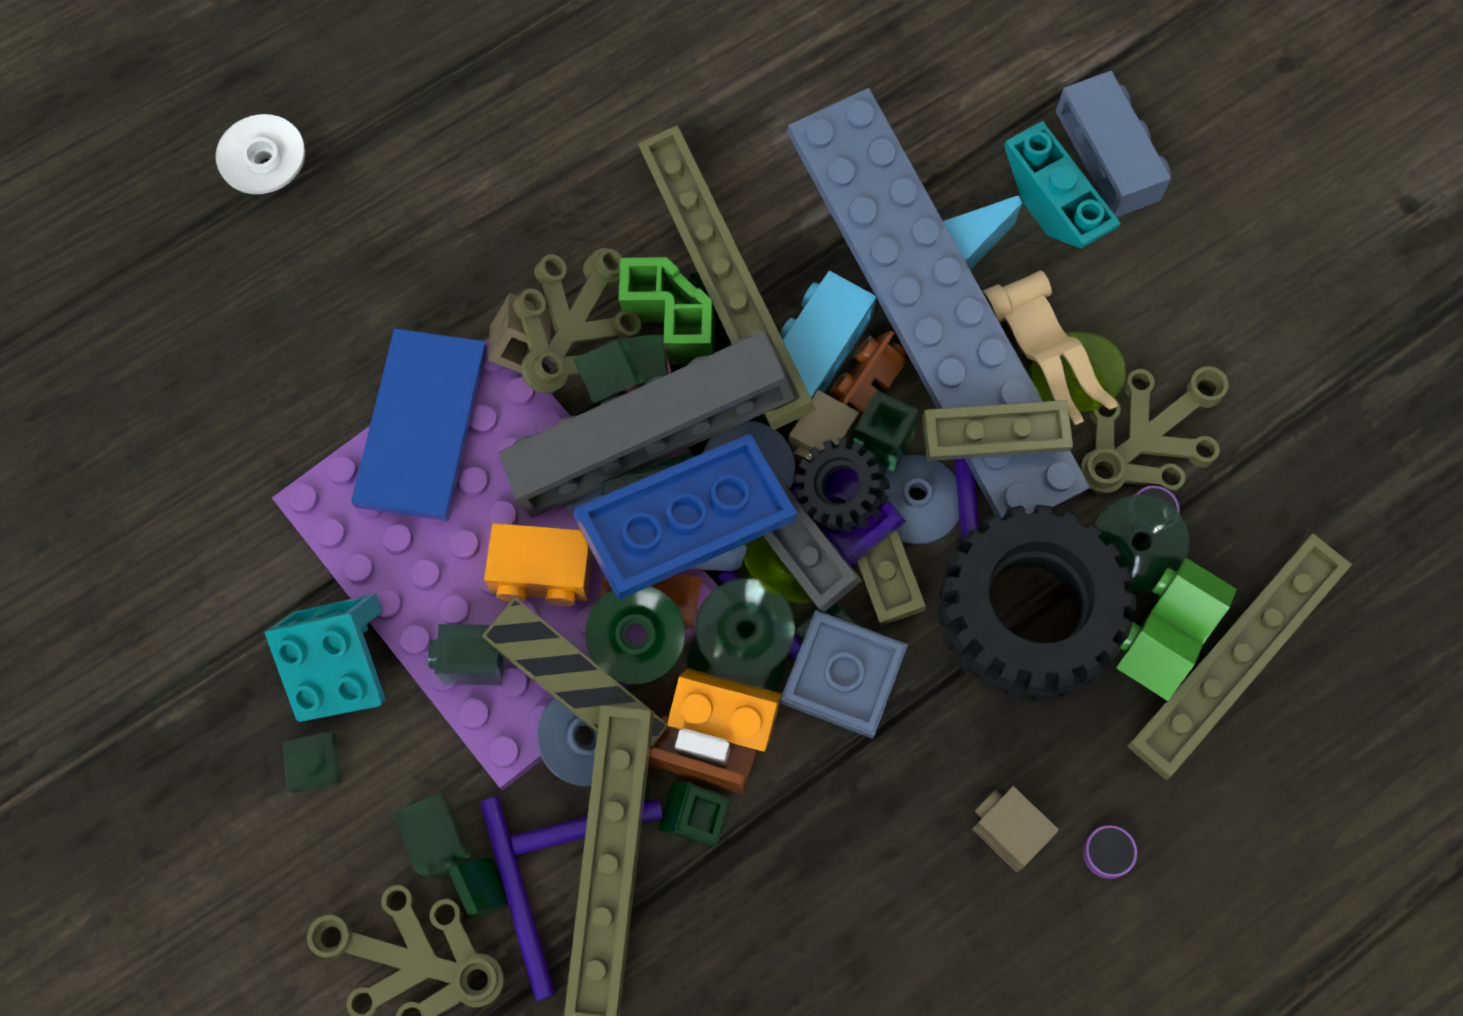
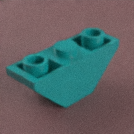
[1004,121,1121,249]

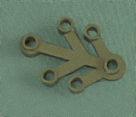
[513,248,641,393]
[1080,366,1229,495]
[307,885,504,1016]

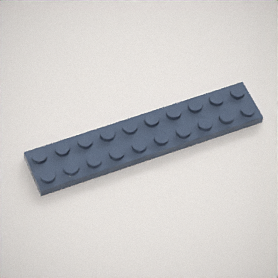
[787,88,1091,519]

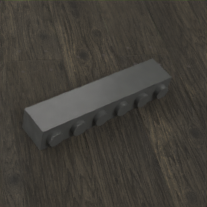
[499,331,795,518]

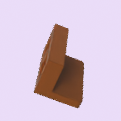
[649,716,757,795]

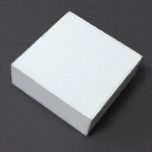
[675,728,731,767]

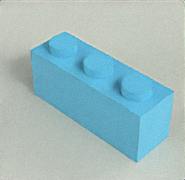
[780,271,877,420]

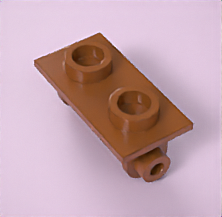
[829,331,907,426]

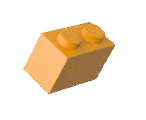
[484,523,593,606]
[667,668,782,752]

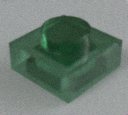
[282,732,342,793]

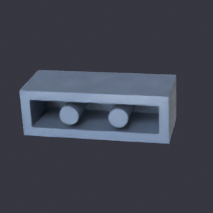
[1056,71,1171,217]

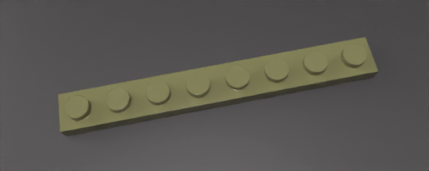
[638,125,816,431]

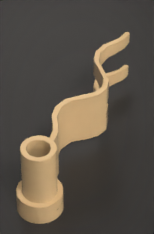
[982,270,1118,425]

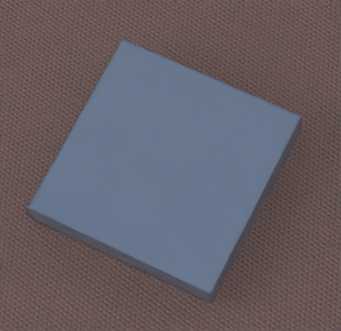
[780,610,908,739]

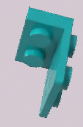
[264,594,386,722]

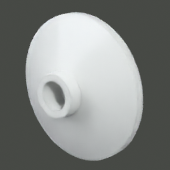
[216,114,305,194]

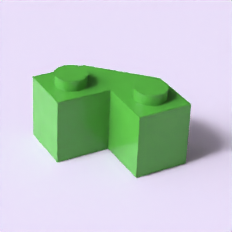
[619,257,716,365]
[1116,557,1237,701]

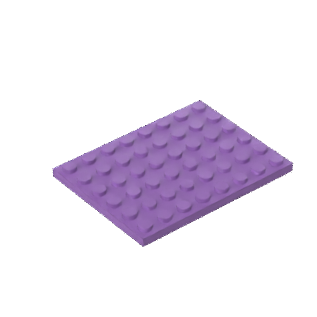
[272,338,731,791]

